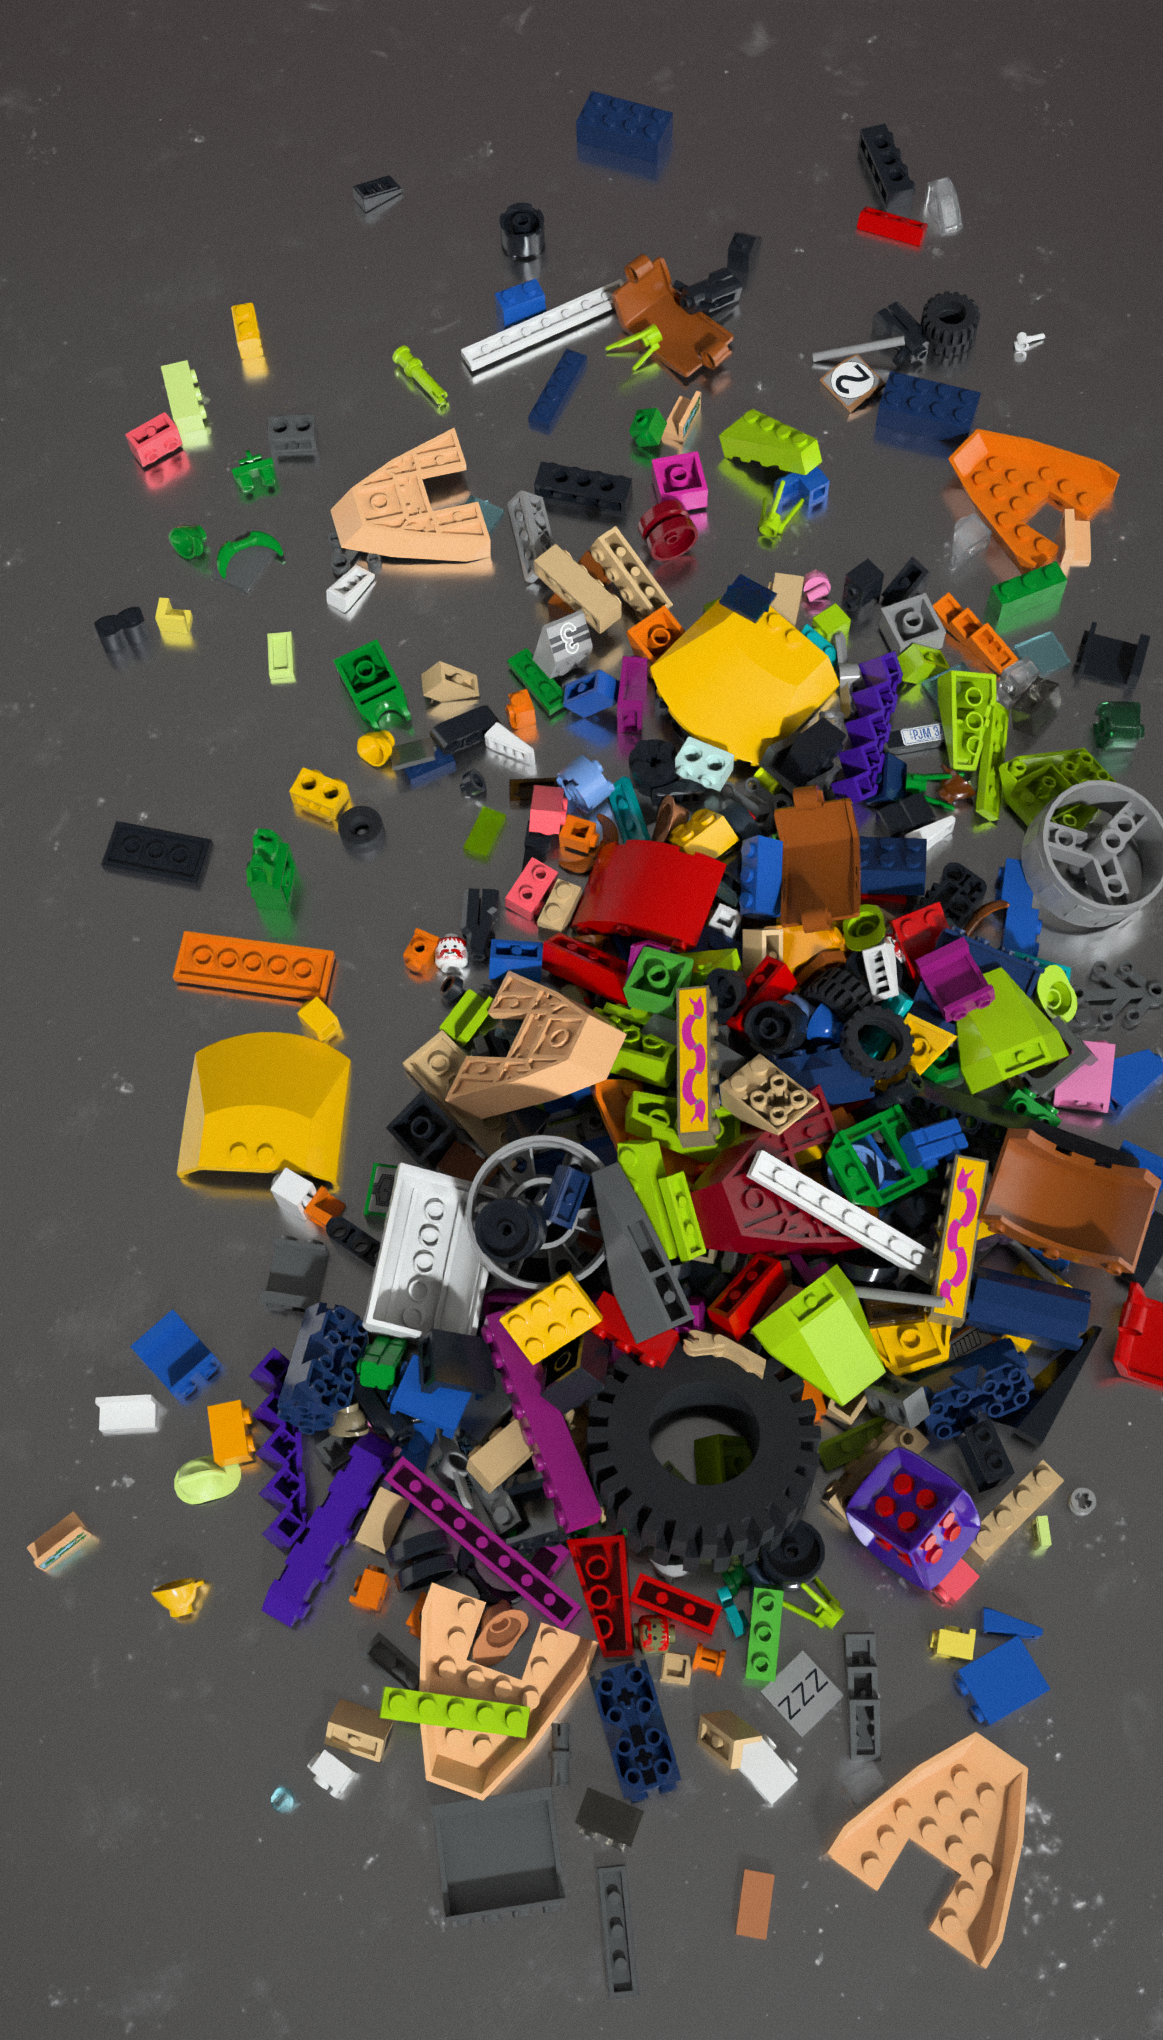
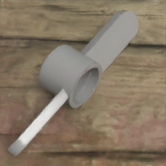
[835,632,860,719]
[435,1427,474,1511]

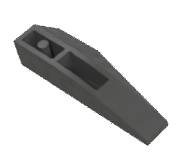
[591,1162,695,1344]

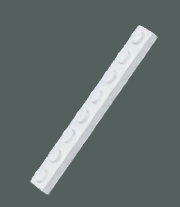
[461,279,624,371]
[746,1150,937,1284]

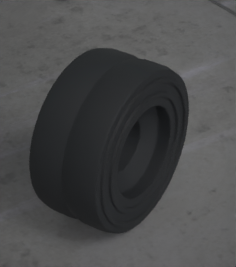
[338,806,385,854]

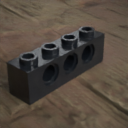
[858,123,916,211]
[534,461,632,515]

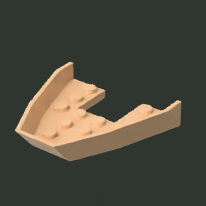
[330,428,491,562]
[445,970,627,1119]
[419,1582,598,1800]
[825,1732,1028,1969]

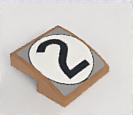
[819,354,886,413]

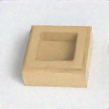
[660,1651,693,1686]

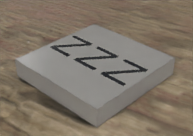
[760,1650,844,1738]

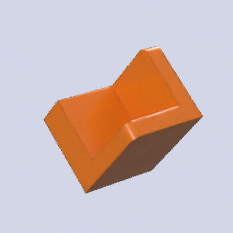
[303,1186,346,1230]

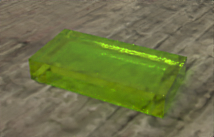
[463,806,507,860]

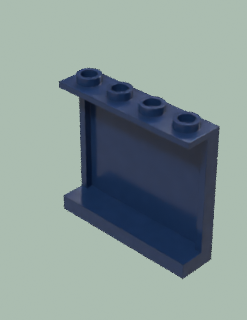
[906,925,1045,1036]

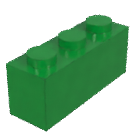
[987,562,1068,621]

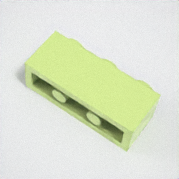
[161,360,207,434]

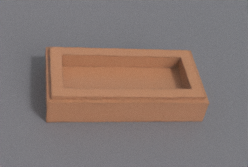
[735,1869,775,1940]

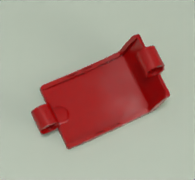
[1113,1282,1163,1389]

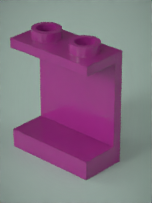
[617,655,648,735]

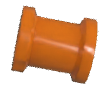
[692,1642,727,1676]

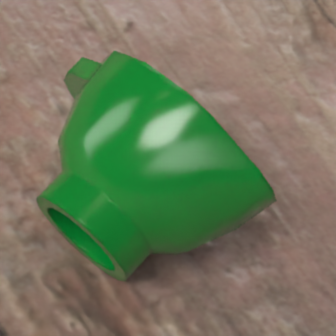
[168,525,207,559]

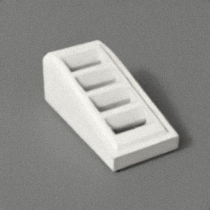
[326,564,375,613]
[485,722,535,765]
[904,815,956,851]
[862,943,899,1002]

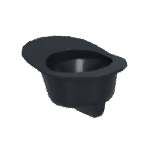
[702,967,747,1025]

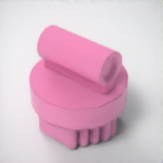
[803,569,831,602]

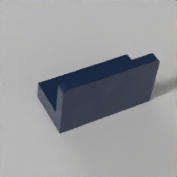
[866,752,907,807]

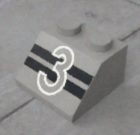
[533,610,593,679]

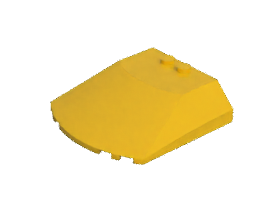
[649,589,840,767]
[177,1032,351,1185]

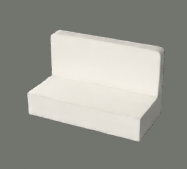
[95,1395,158,1432]

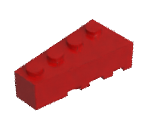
[566,1535,635,1661]

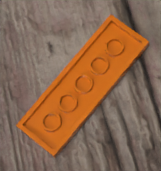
[173,931,335,1002]

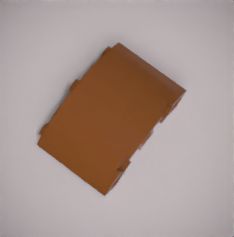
[978,1128,1162,1276]

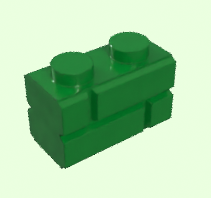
[357,1335,409,1391]

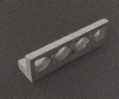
[507,490,554,583]

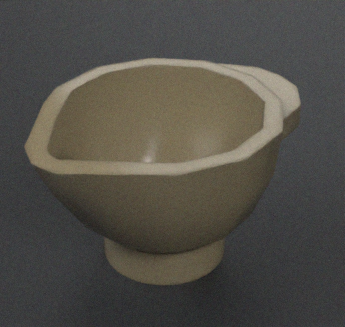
[328,1398,369,1437]

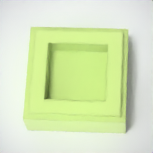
[1032,1515,1052,1550]

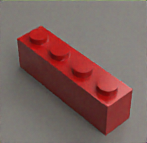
[542,932,628,1007]

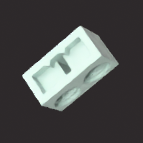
[675,737,734,791]

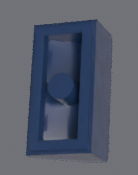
[541,1165,591,1230]

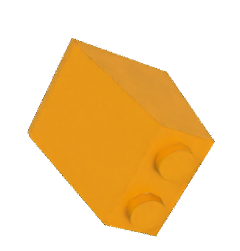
[765,925,854,978]

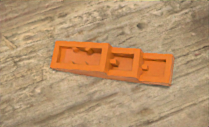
[932,592,1019,675]

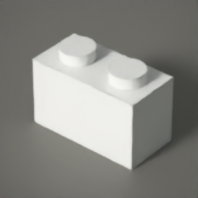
[270,1168,317,1222]
[738,1733,798,1806]

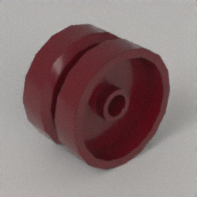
[638,500,698,561]

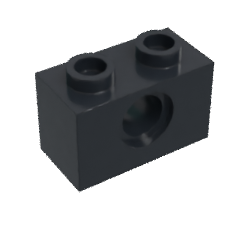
[842,558,884,617]

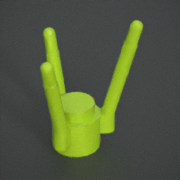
[605,324,663,371]
[757,480,804,537]
[783,1576,845,1629]

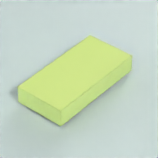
[267,631,294,679]

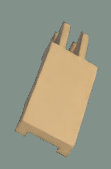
[683,1330,766,1379]

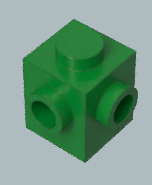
[629,408,667,447]

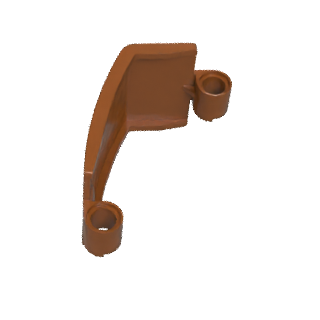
[612,254,734,377]
[774,785,861,933]

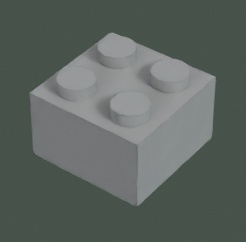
[878,593,946,657]

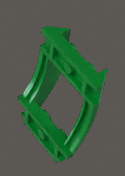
[825,1104,939,1207]

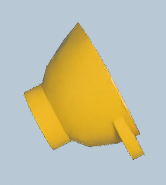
[357,730,395,767]
[150,1577,205,1617]

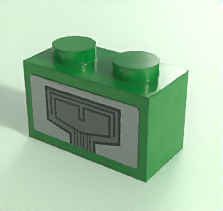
[363,1162,398,1224]

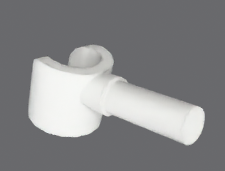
[1014,332,1045,351]

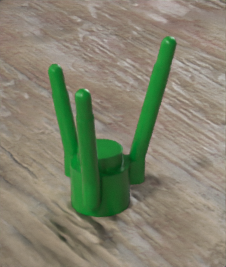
[905,772,965,811]

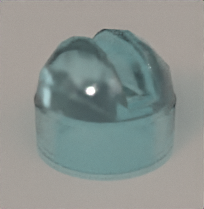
[271,1787,296,1813]

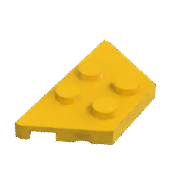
[870,1306,952,1376]

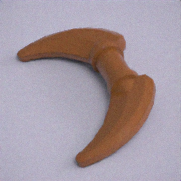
[558,813,619,873]
[962,900,1010,938]

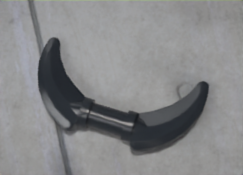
[457,1545,523,1606]

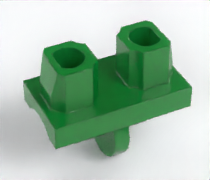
[231,450,275,492]

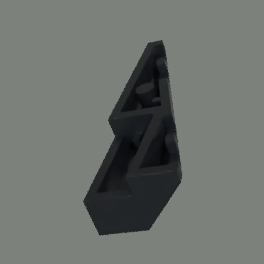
[990,1325,1103,1447]

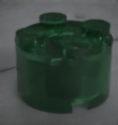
[1093,701,1145,752]

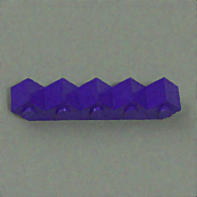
[831,651,903,803]
[249,1347,309,1553]
[261,1432,396,1628]

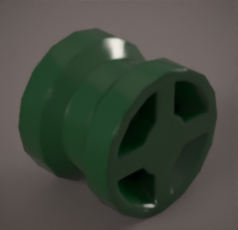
[718,1559,753,1597]

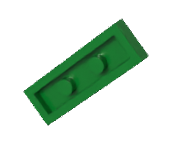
[507,647,565,716]

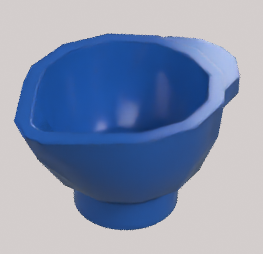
[807,1003,844,1048]

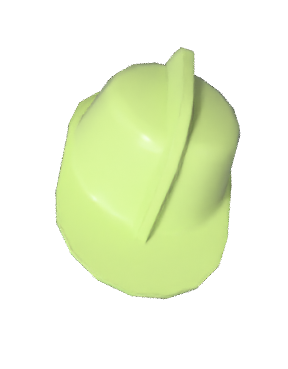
[174,1454,241,1505]

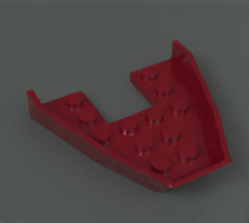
[689,1084,869,1256]

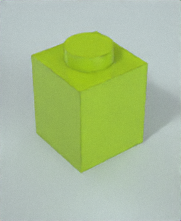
[812,603,851,644]

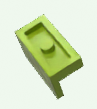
[439,989,494,1048]

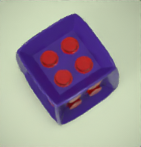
[845,1446,981,1591]

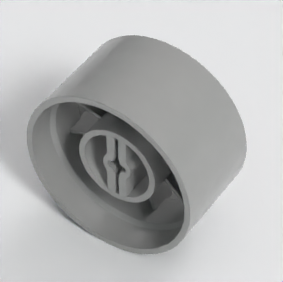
[466,1135,606,1292]

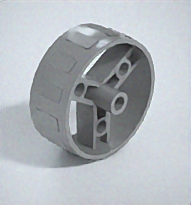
[1021,780,1163,928]

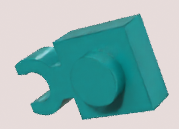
[716,1586,749,1640]

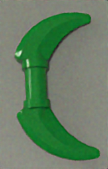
[217,531,283,579]

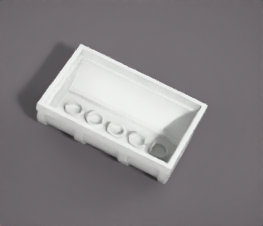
[362,1163,505,1346]

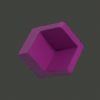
[530,1544,571,1581]

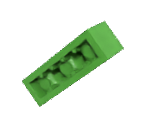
[745,1582,784,1682]

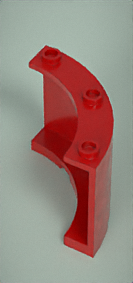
[569,840,727,953]

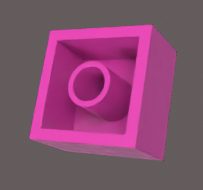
[652,451,708,510]

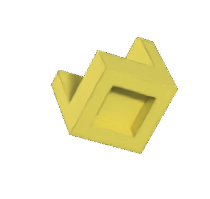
[155,597,192,633]

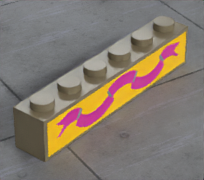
[676,985,720,1148]
[923,1154,989,1328]

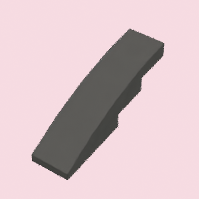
[640,1013,746,1080]
[845,1632,881,1761]

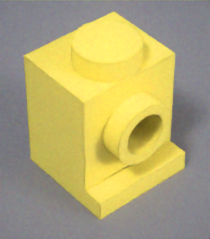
[929,1625,976,1663]

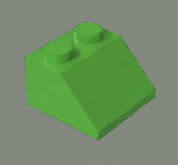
[623,946,694,1020]

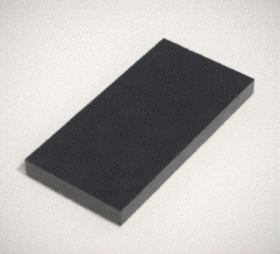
[101,821,213,887]

